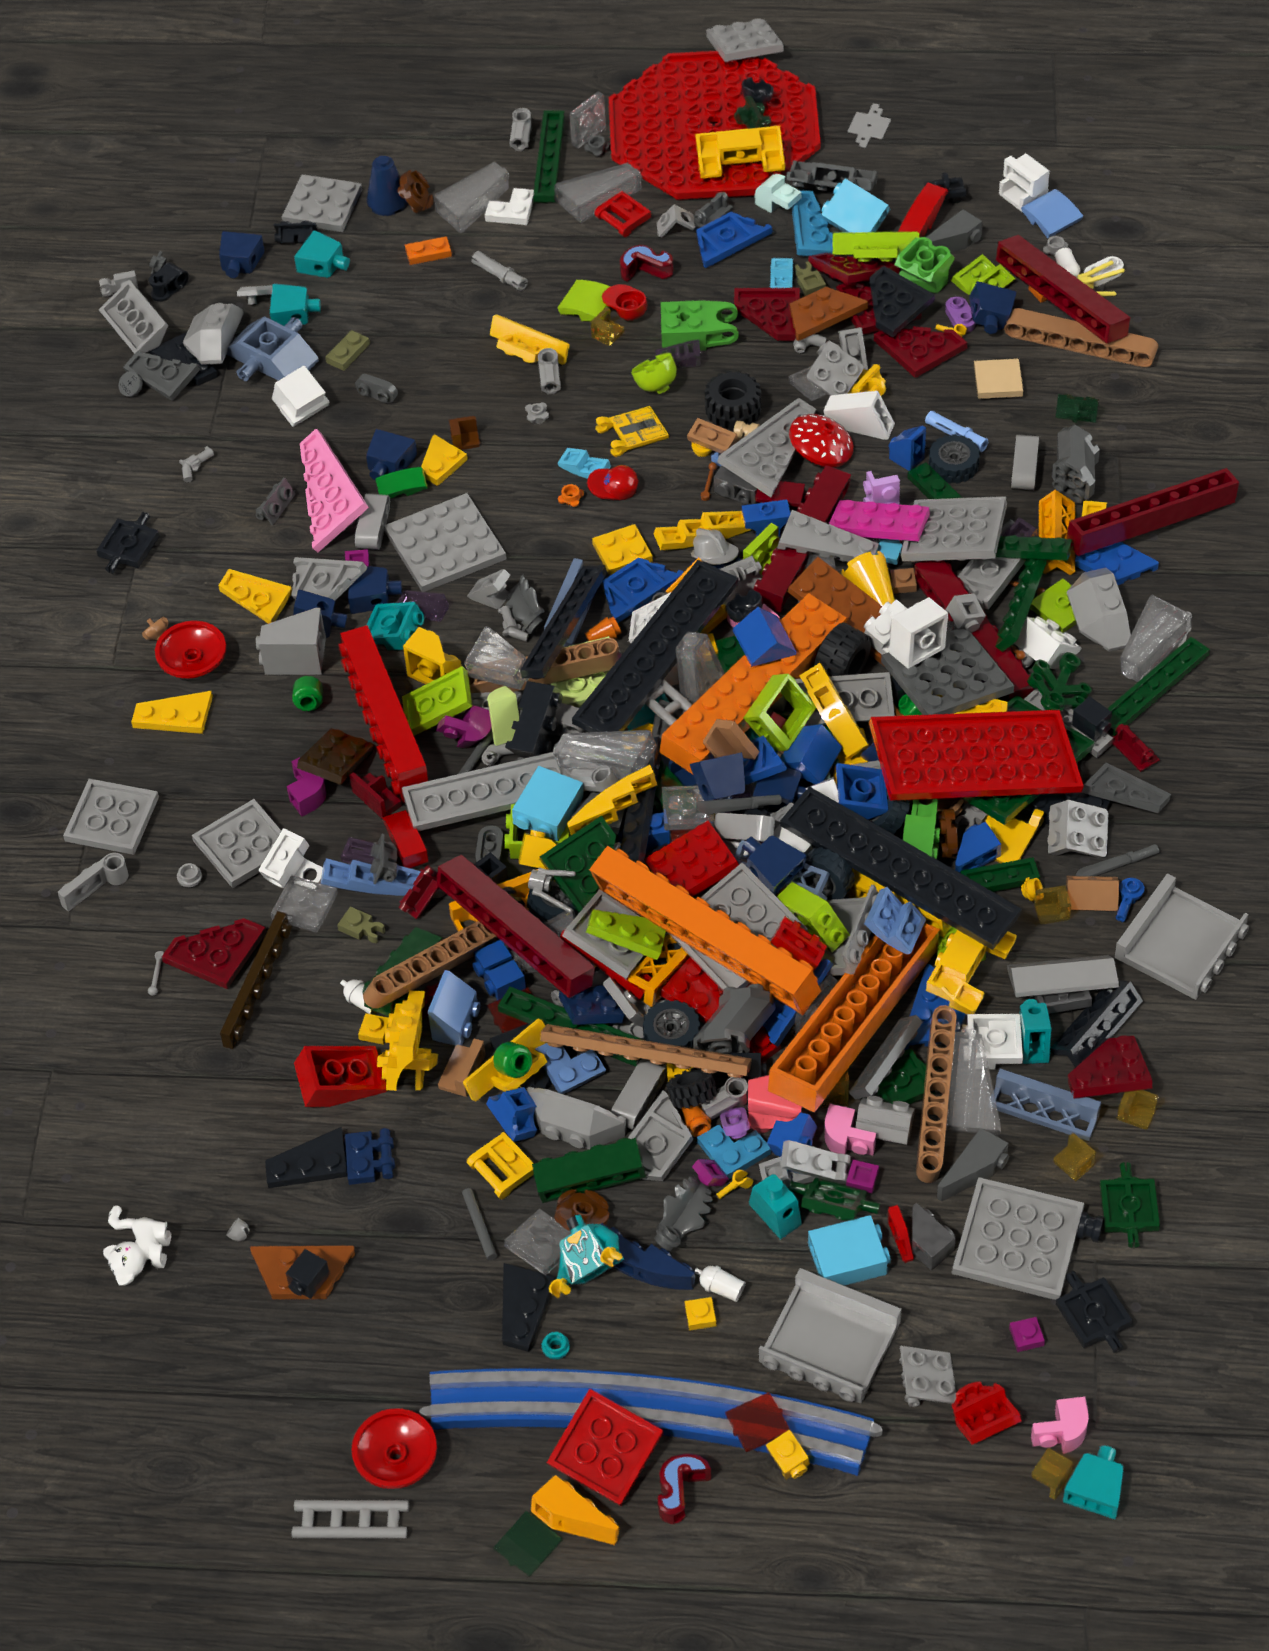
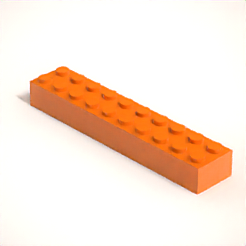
[660,593,847,775]
[589,846,821,1015]
[768,923,940,1113]

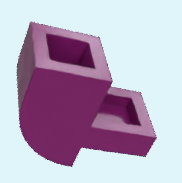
[436,705,491,748]
[287,757,327,817]

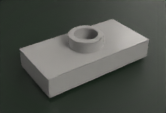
[603,977,644,1027]

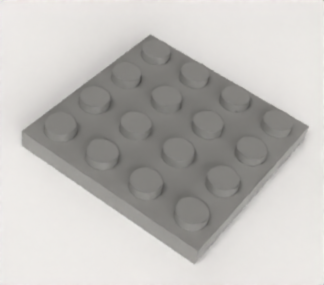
[384,493,506,593]
[901,496,1007,562]
[667,862,809,991]
[952,1177,1084,1300]

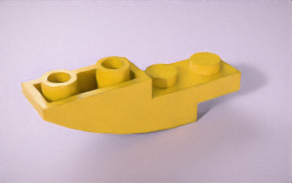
[799,663,869,759]

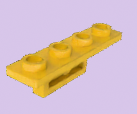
[490,314,569,365]
[463,1019,547,1102]

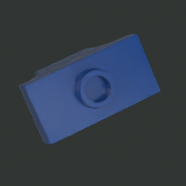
[742,499,791,537]
[486,1087,537,1142]
[767,1113,817,1173]

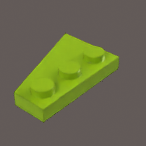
[586,909,666,960]

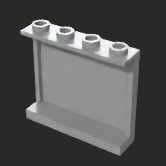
[1115,873,1249,1000]
[794,885,878,976]
[759,1268,901,1404]

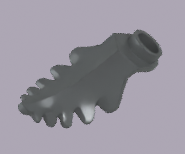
[506,575,545,634]
[654,1177,713,1251]

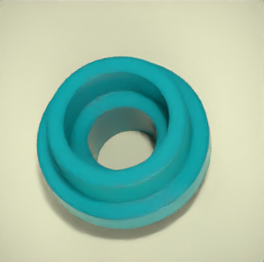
[542,1332,570,1359]

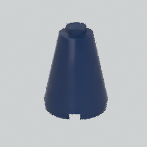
[367,156,408,216]

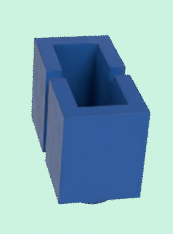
[473,940,526,1003]

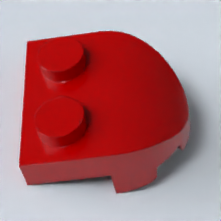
[952,1382,1021,1445]

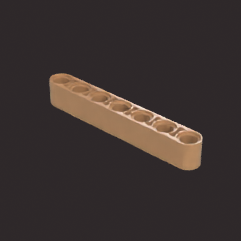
[1004,308,1158,367]
[467,638,621,693]
[363,921,498,1009]
[916,1005,956,1183]

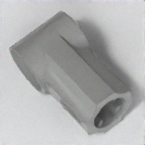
[510,108,532,151]
[538,348,561,395]
[570,765,619,793]
[698,1077,748,1120]

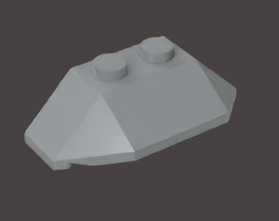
[183,303,244,364]
[1067,568,1132,652]
[526,1087,627,1149]

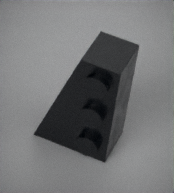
[505,681,562,758]

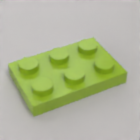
[402,666,472,736]

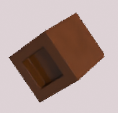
[449,416,480,450]

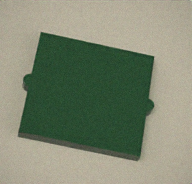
[493,1511,562,1577]

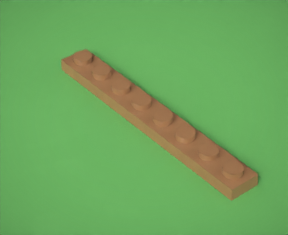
[540,1024,752,1078]

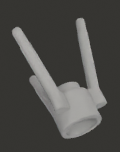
[528,867,576,913]

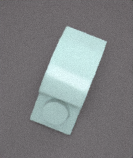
[755,174,802,213]

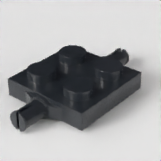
[96,512,159,574]
[1056,1271,1133,1353]

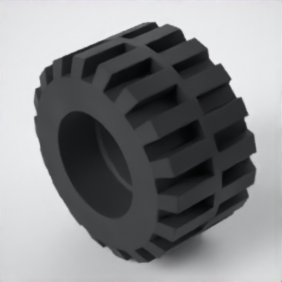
[705,371,761,430]
[814,622,872,676]

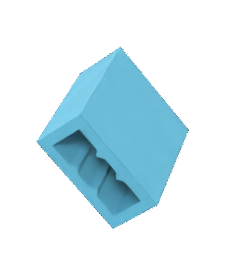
[821,178,890,232]
[512,766,584,841]
[808,1215,891,1286]

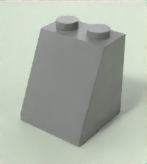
[256,608,326,675]

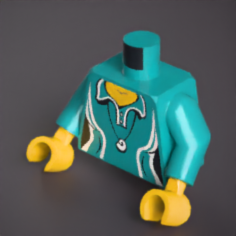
[549,1215,624,1298]

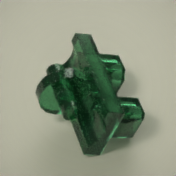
[734,96,771,129]
[1055,394,1099,423]

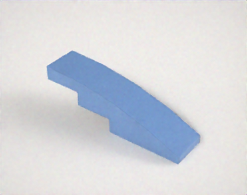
[320,858,421,896]

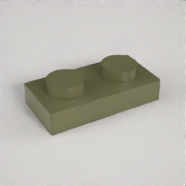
[326,330,370,371]

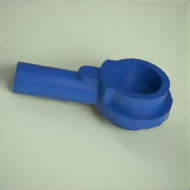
[1116,878,1145,922]

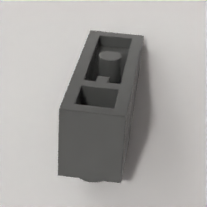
[926,209,982,252]
[937,1128,1009,1202]

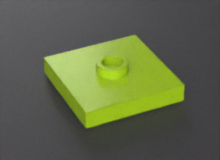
[1030,579,1077,633]

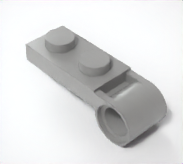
[58,853,129,912]

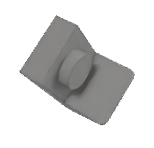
[838,327,868,370]
[467,569,510,609]

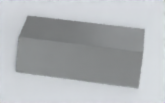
[99,280,168,354]
[795,672,895,726]
[1007,955,1119,997]

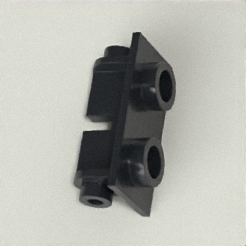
[274,221,319,244]

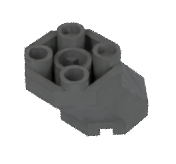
[1052,425,1100,503]
[693,984,775,1055]

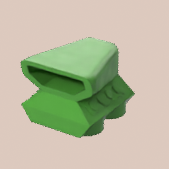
[895,237,955,294]

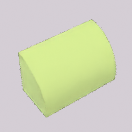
[487,686,519,746]

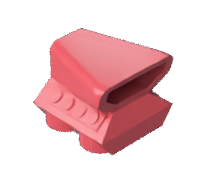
[748,1075,802,1133]

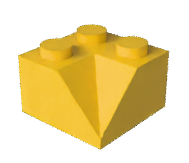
[403,627,461,685]

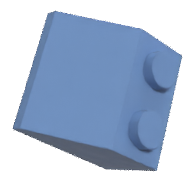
[428,970,480,1046]

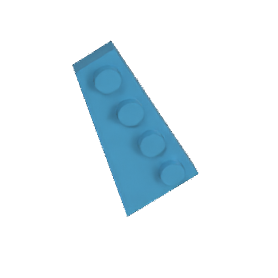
[791,190,840,256]

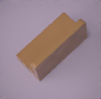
[687,418,739,454]
[703,719,759,760]
[1066,876,1119,911]
[438,1038,486,1097]

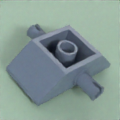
[226,316,319,381]

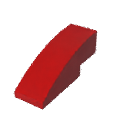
[898,183,948,238]
[382,810,428,868]

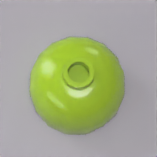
[631,353,677,394]

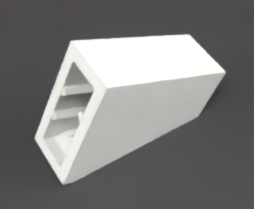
[824,391,895,440]

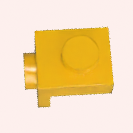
[766,1430,810,1480]

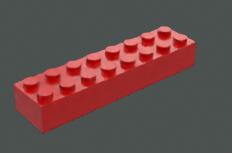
[338,625,428,804]

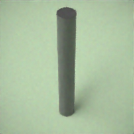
[462,1188,497,1260]

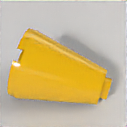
[841,551,895,606]

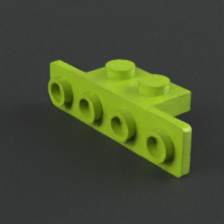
[833,232,920,262]

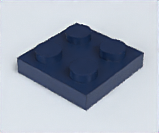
[559,985,624,1025]

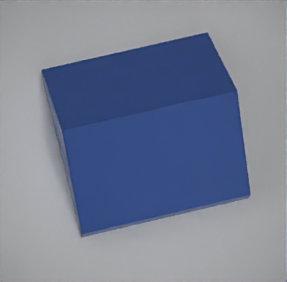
[733,607,797,667]
[781,724,842,784]
[836,763,888,820]

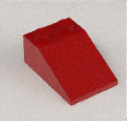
[294,1046,387,1107]

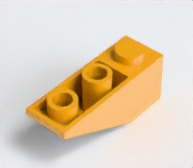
[531,1475,619,1545]

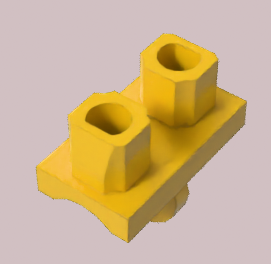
[848,364,886,396]

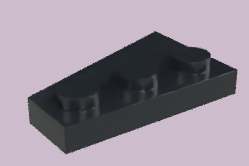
[148,332,218,386]
[265,1127,348,1188]
[502,1263,555,1352]

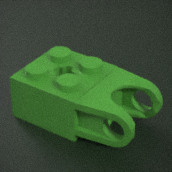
[661,300,739,352]
[903,799,940,860]

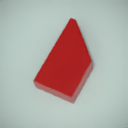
[887,1205,914,1263]

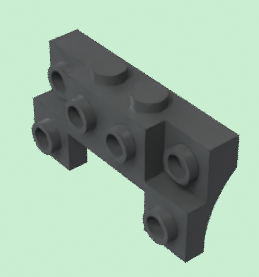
[786,160,878,192]

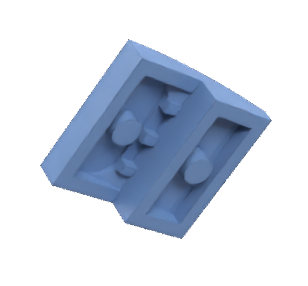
[1021,189,1083,238]
[864,887,926,955]

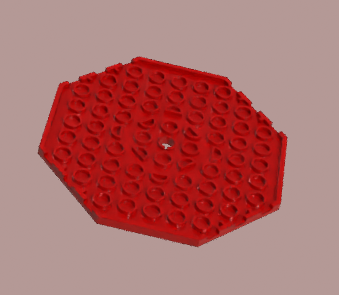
[609,51,820,199]

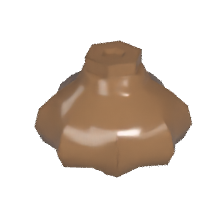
[142,617,168,641]

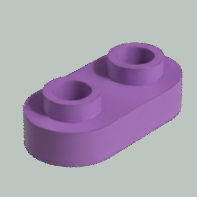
[945,297,976,333]
[720,1107,751,1139]

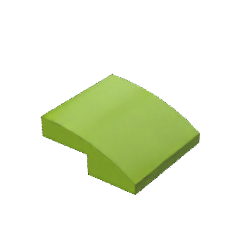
[951,254,1015,295]
[558,280,610,321]

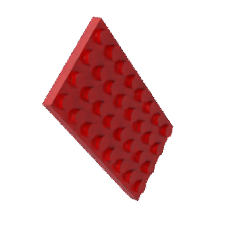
[869,710,1084,801]

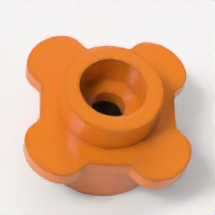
[558,484,584,507]

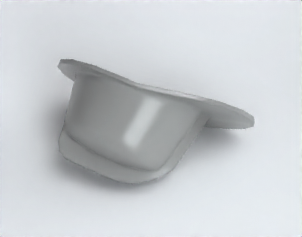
[691,528,739,564]

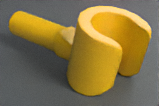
[936,324,967,337]
[716,1170,753,1199]

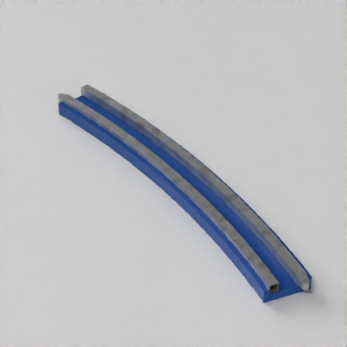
[419,1369,882,1476]

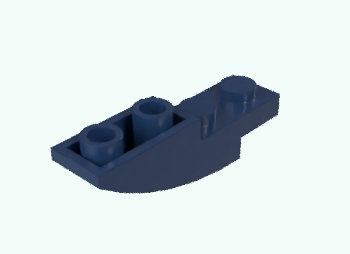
[601,1223,695,1290]

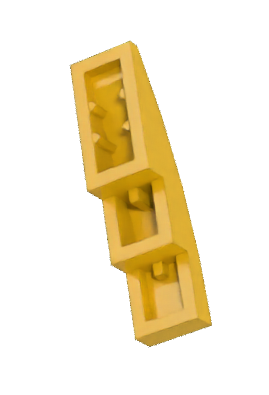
[654,511,751,550]
[567,765,657,835]

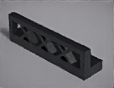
[1050,981,1143,1068]

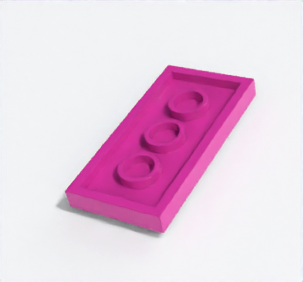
[829,500,930,541]

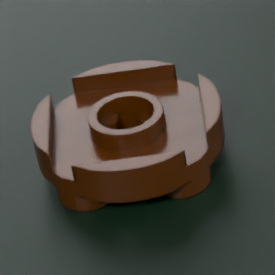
[398,170,433,214]
[937,809,958,859]
[554,1189,609,1231]

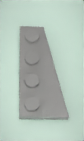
[777,510,879,562]

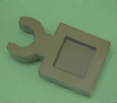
[795,262,826,296]
[337,906,385,943]

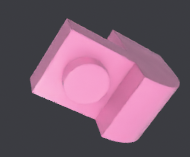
[825,1104,876,1155]
[1031,1397,1088,1454]

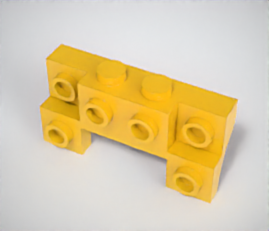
[696,126,785,178]
[926,930,1017,1014]
[382,990,425,1091]

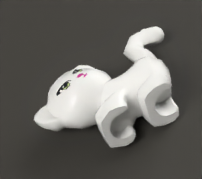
[103,1206,171,1286]

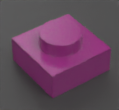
[345,549,369,566]
[692,1159,729,1186]
[846,1160,879,1193]
[1009,1317,1045,1352]

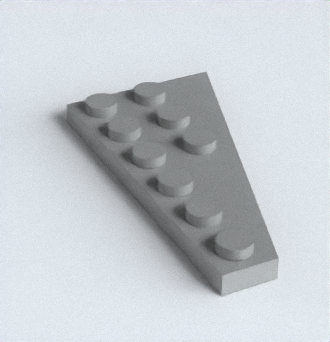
[717,398,816,497]

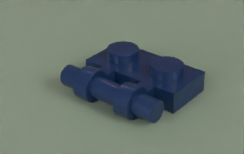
[345,1128,395,1185]

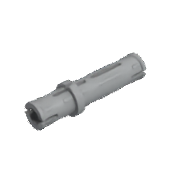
[471,251,528,291]

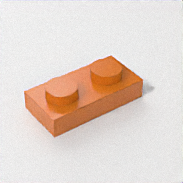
[405,236,452,265]

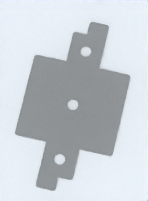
[847,103,891,148]

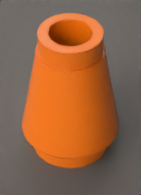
[585,617,621,641]
[682,1105,711,1137]

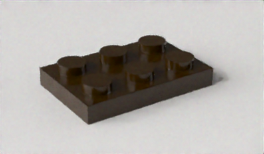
[297,728,374,785]

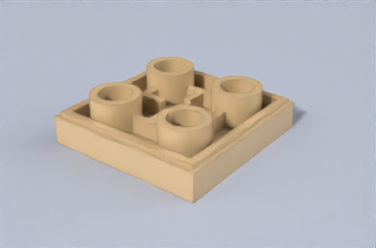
[974,359,1023,399]

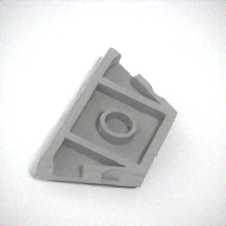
[291,557,368,601]
[958,557,1026,609]
[628,1091,693,1181]

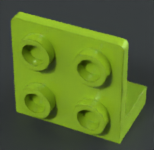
[743,523,780,578]

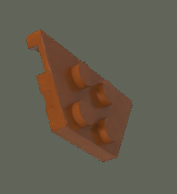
[790,287,868,341]
[250,1246,355,1299]

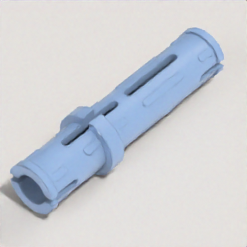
[925,410,989,452]

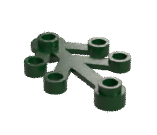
[1027,652,1092,713]

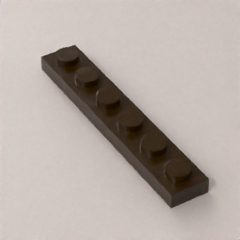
[220,911,291,1049]

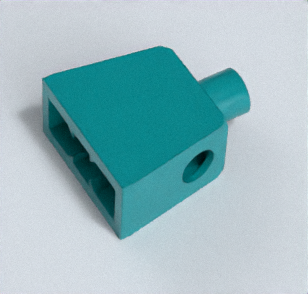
[294,231,350,278]
[270,284,321,326]
[1019,999,1051,1064]
[749,1174,802,1240]
[1063,1446,1123,1519]

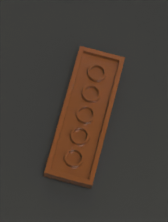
[787,557,885,667]

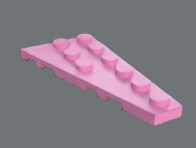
[300,429,369,553]

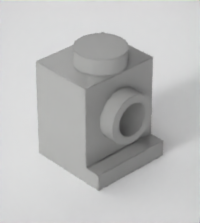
[945,593,986,632]

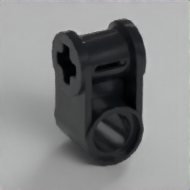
[149,262,189,302]

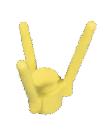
[1077,260,1125,296]

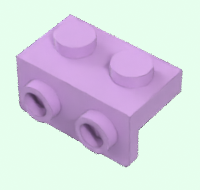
[863,471,900,505]

